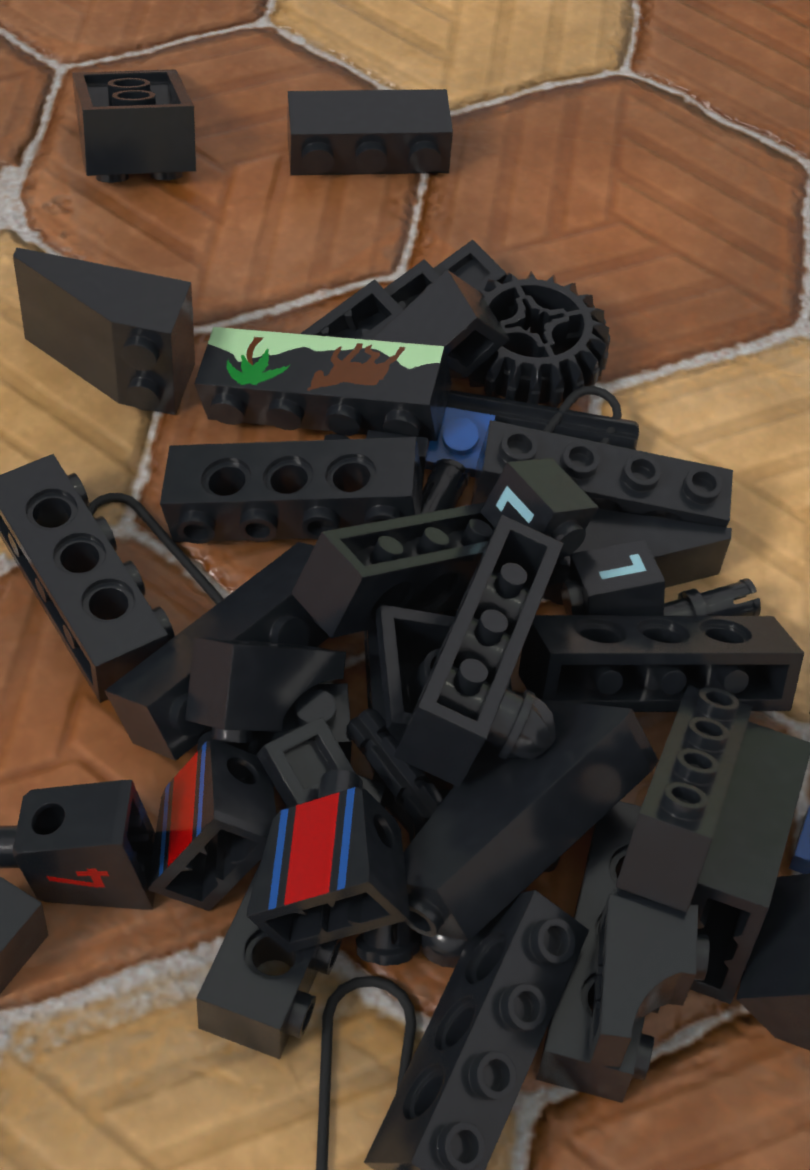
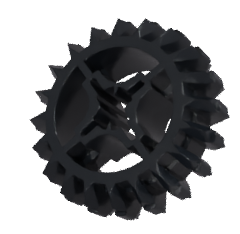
[468,271,610,408]

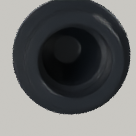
[485,688,555,760]

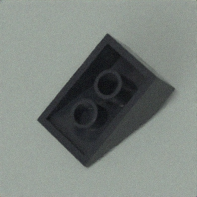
[72,69,196,183]
[13,248,195,415]

